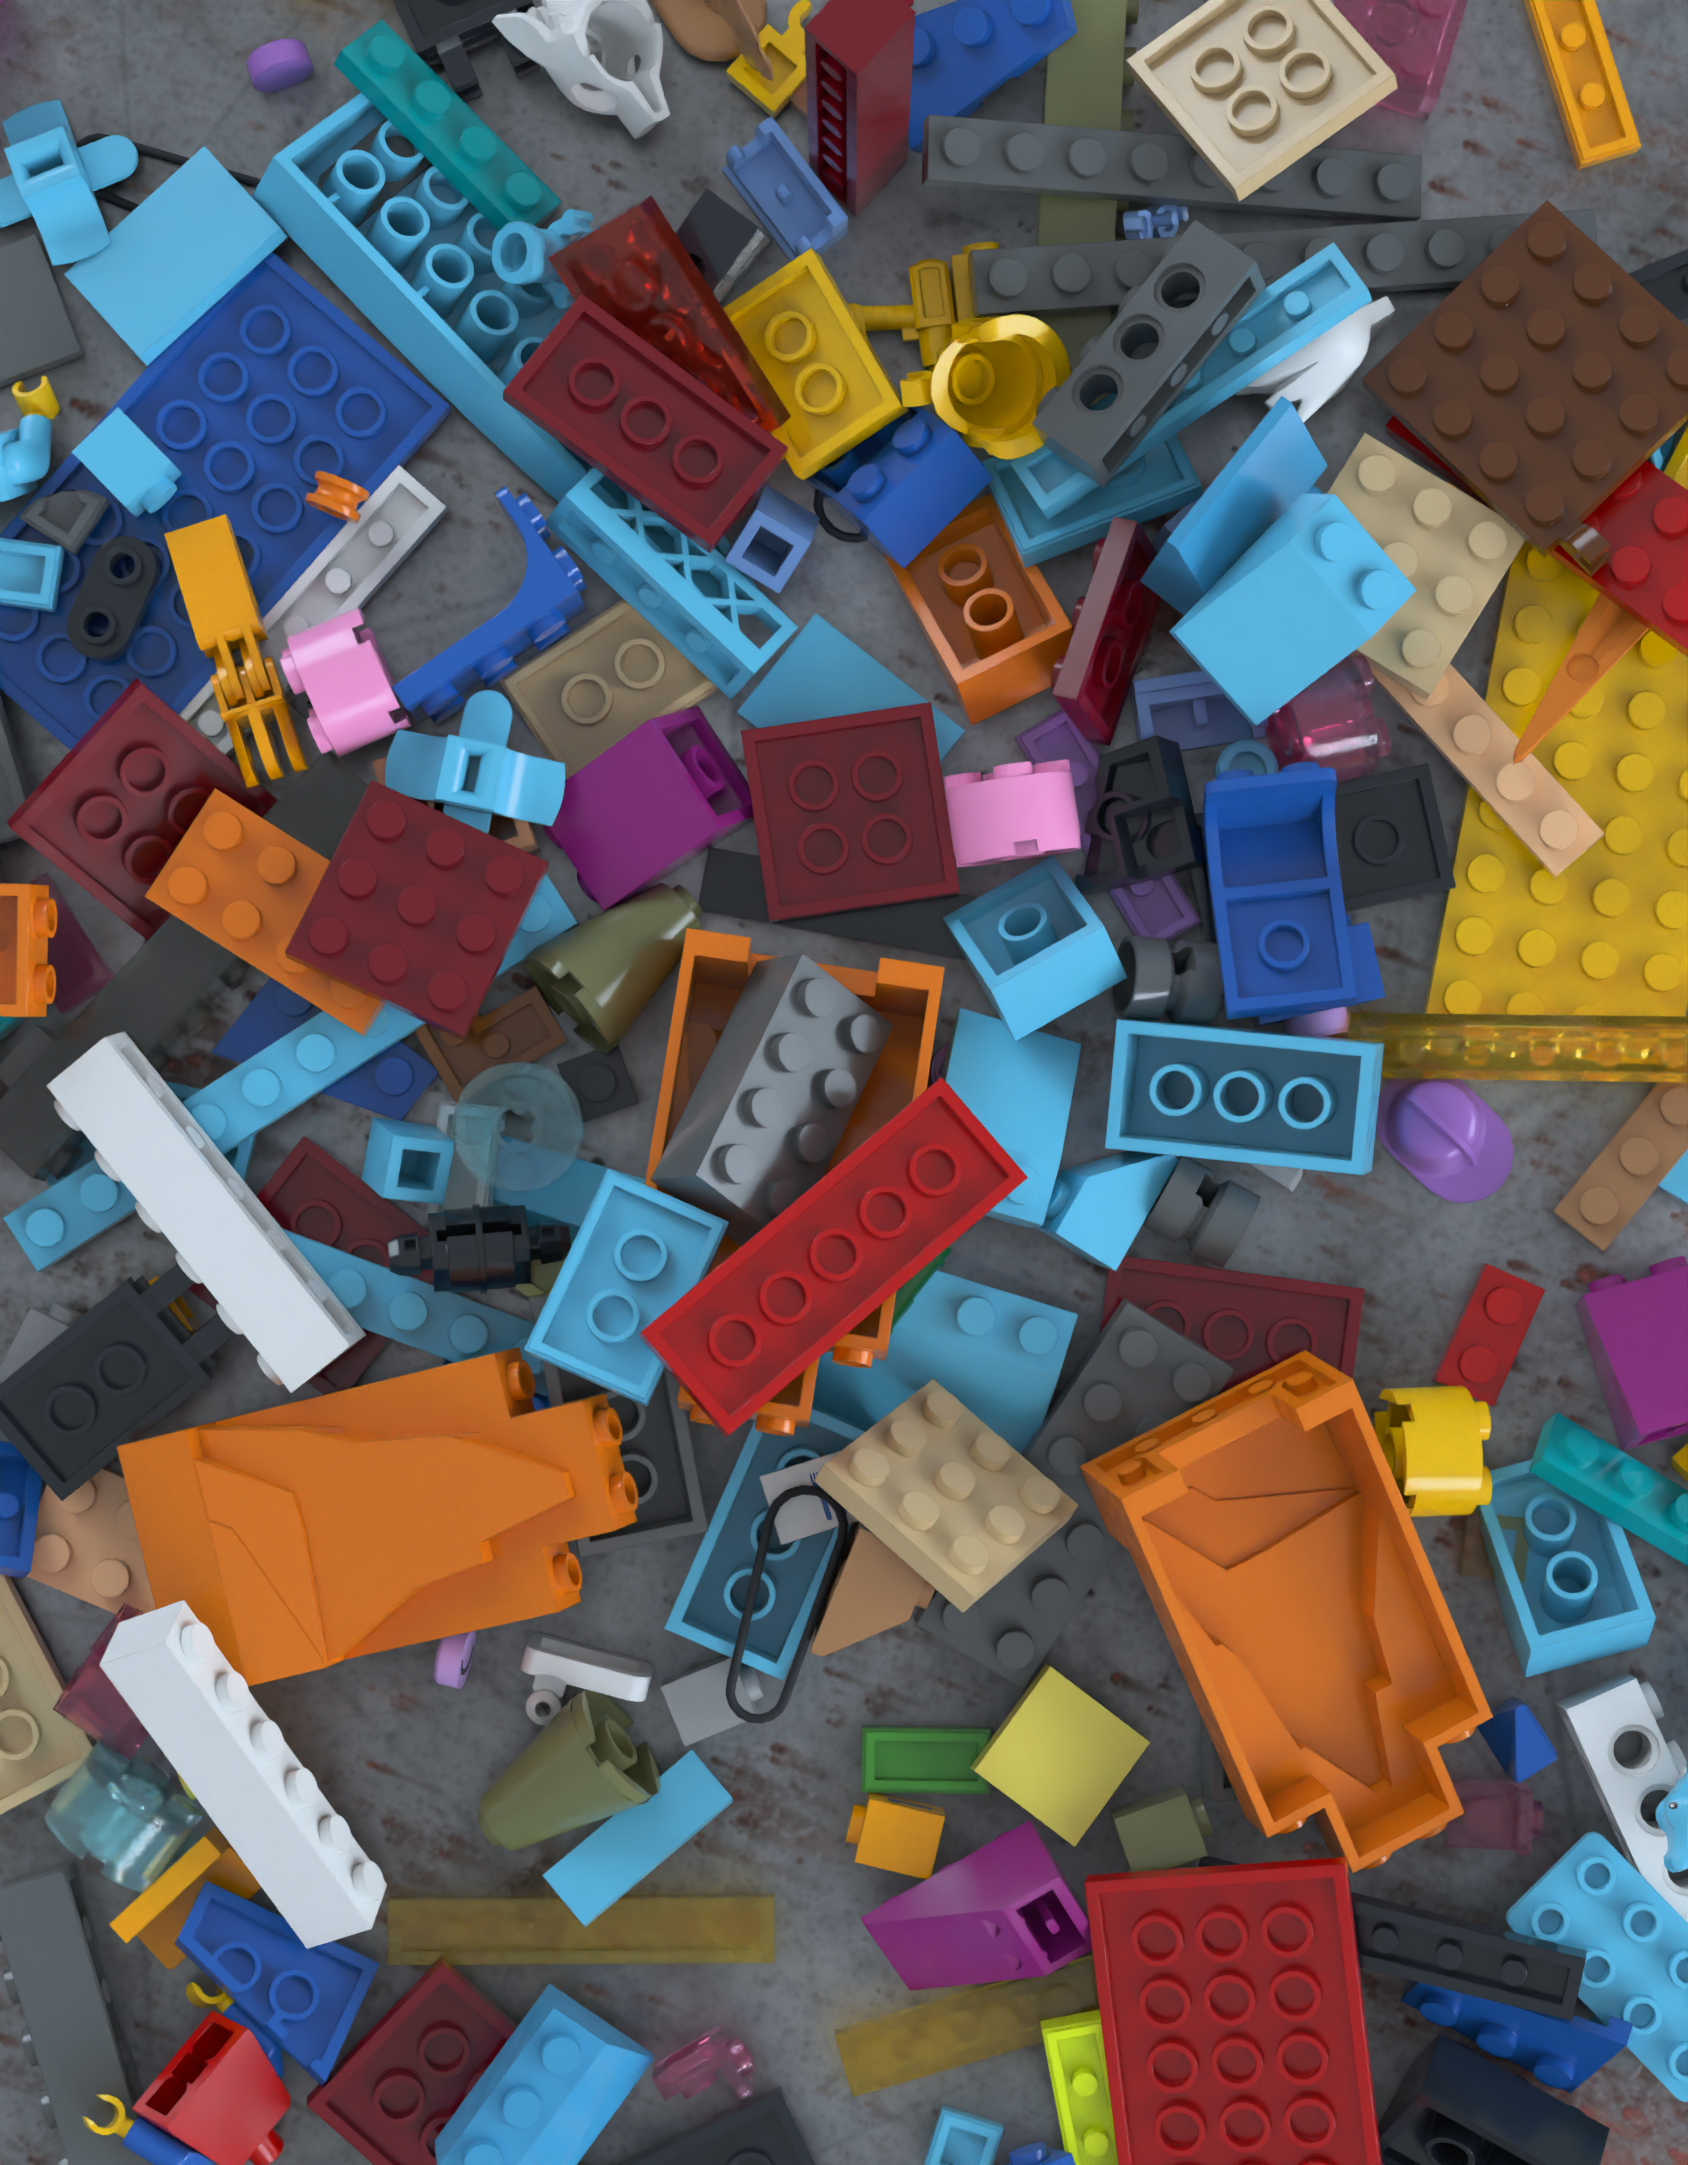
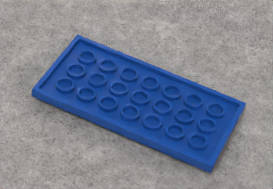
[0,252,452,750]

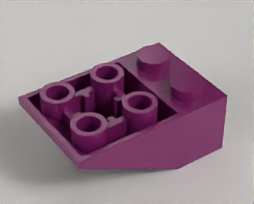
[860,1820,1092,1991]

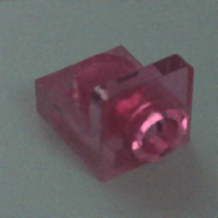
[1444,1779,1543,1856]
[652,2025,757,2101]

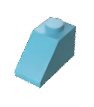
[1034,1151,1179,1271]

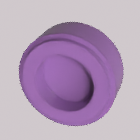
[246,38,313,92]

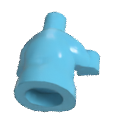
[491,209,594,310]

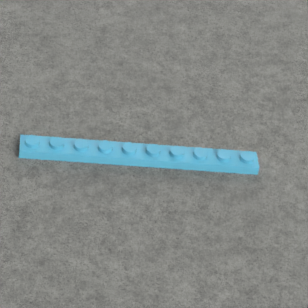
[3,873,579,1272]

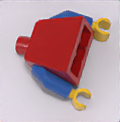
[83,1982,291,2165]

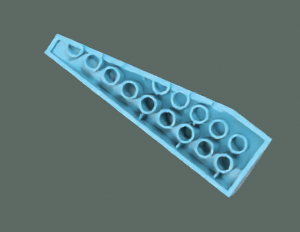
[493,1135,1078,1454]

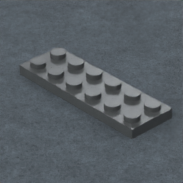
[914,1298,1234,1689]

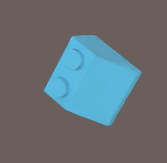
[943,855,1128,1041]

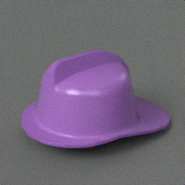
[1376,1066,1514,1203]

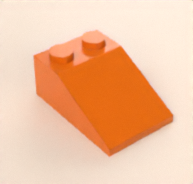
[882,494,1073,726]

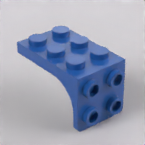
[392,486,588,724]
[1201,762,1358,1019]

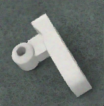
[520,1633,654,1725]

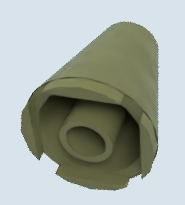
[525,883,702,1055]
[477,1689,661,1851]

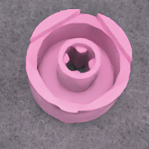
[280,607,411,757]
[943,760,1082,868]

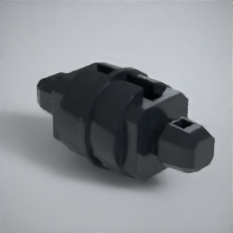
[388,1204,571,1294]

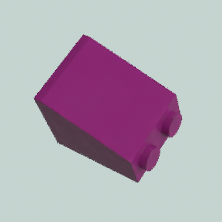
[542,706,754,911]
[1575,1256,1688,1451]

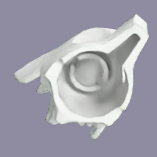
[492,0,670,139]
[1235,296,1395,423]

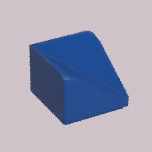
[1477,1697,1558,1783]

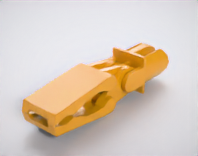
[164,514,308,789]

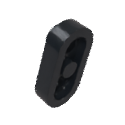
[67,536,161,662]

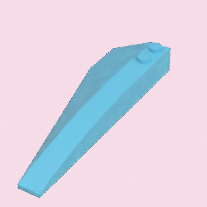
[252,93,757,615]

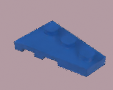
[908,0,1078,153]
[211,977,439,1121]
[174,1881,380,2086]
[1401,1980,1633,2094]

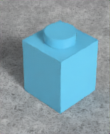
[72,407,182,518]
[361,1117,455,1205]

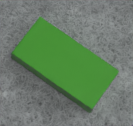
[862,1725,991,1794]

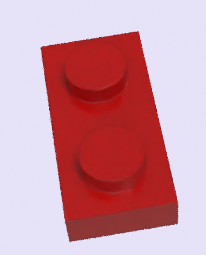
[1432,1263,1545,1407]

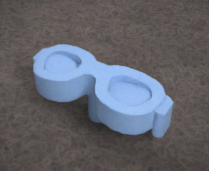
[1123,204,1189,240]

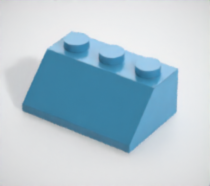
[1140,396,1328,616]
[435,1983,654,2165]

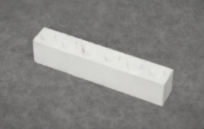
[46,1031,366,1393]
[99,1600,387,1949]

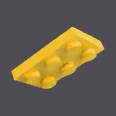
[707,248,909,481]

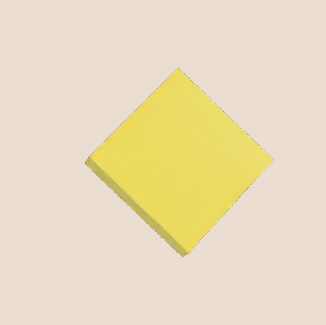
[970,1664,1150,1847]

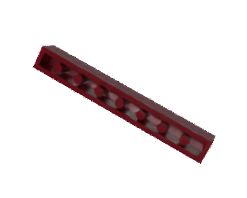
[804,0,915,217]

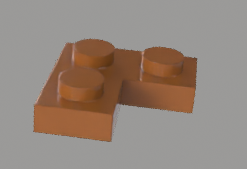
[415,986,569,1105]

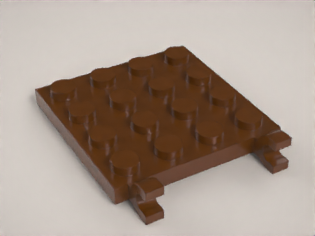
[1362,200,1688,577]

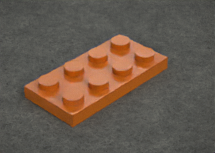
[144,788,385,1036]

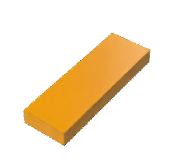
[1523,0,1641,170]

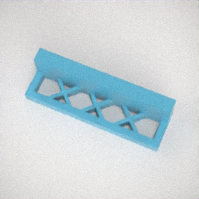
[545,467,798,700]

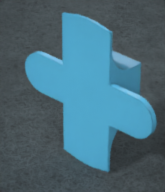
[0,99,139,266]
[385,690,565,834]

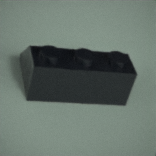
[1378,2033,1610,2165]

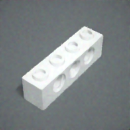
[1555,1671,1688,1923]

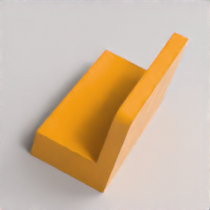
[109,1826,261,1970]

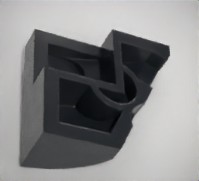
[1074,735,1206,896]

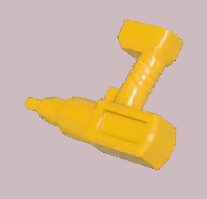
[848,258,956,371]

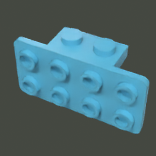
[1506,1832,1688,2102]

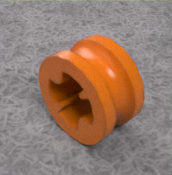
[304,471,370,524]

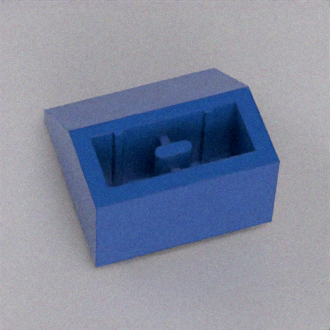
[806,390,993,569]

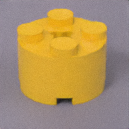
[1373,1386,1492,1517]

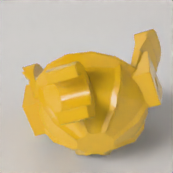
[900,314,1072,460]

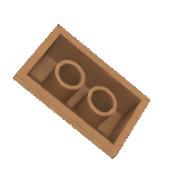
[810,1521,935,1657]

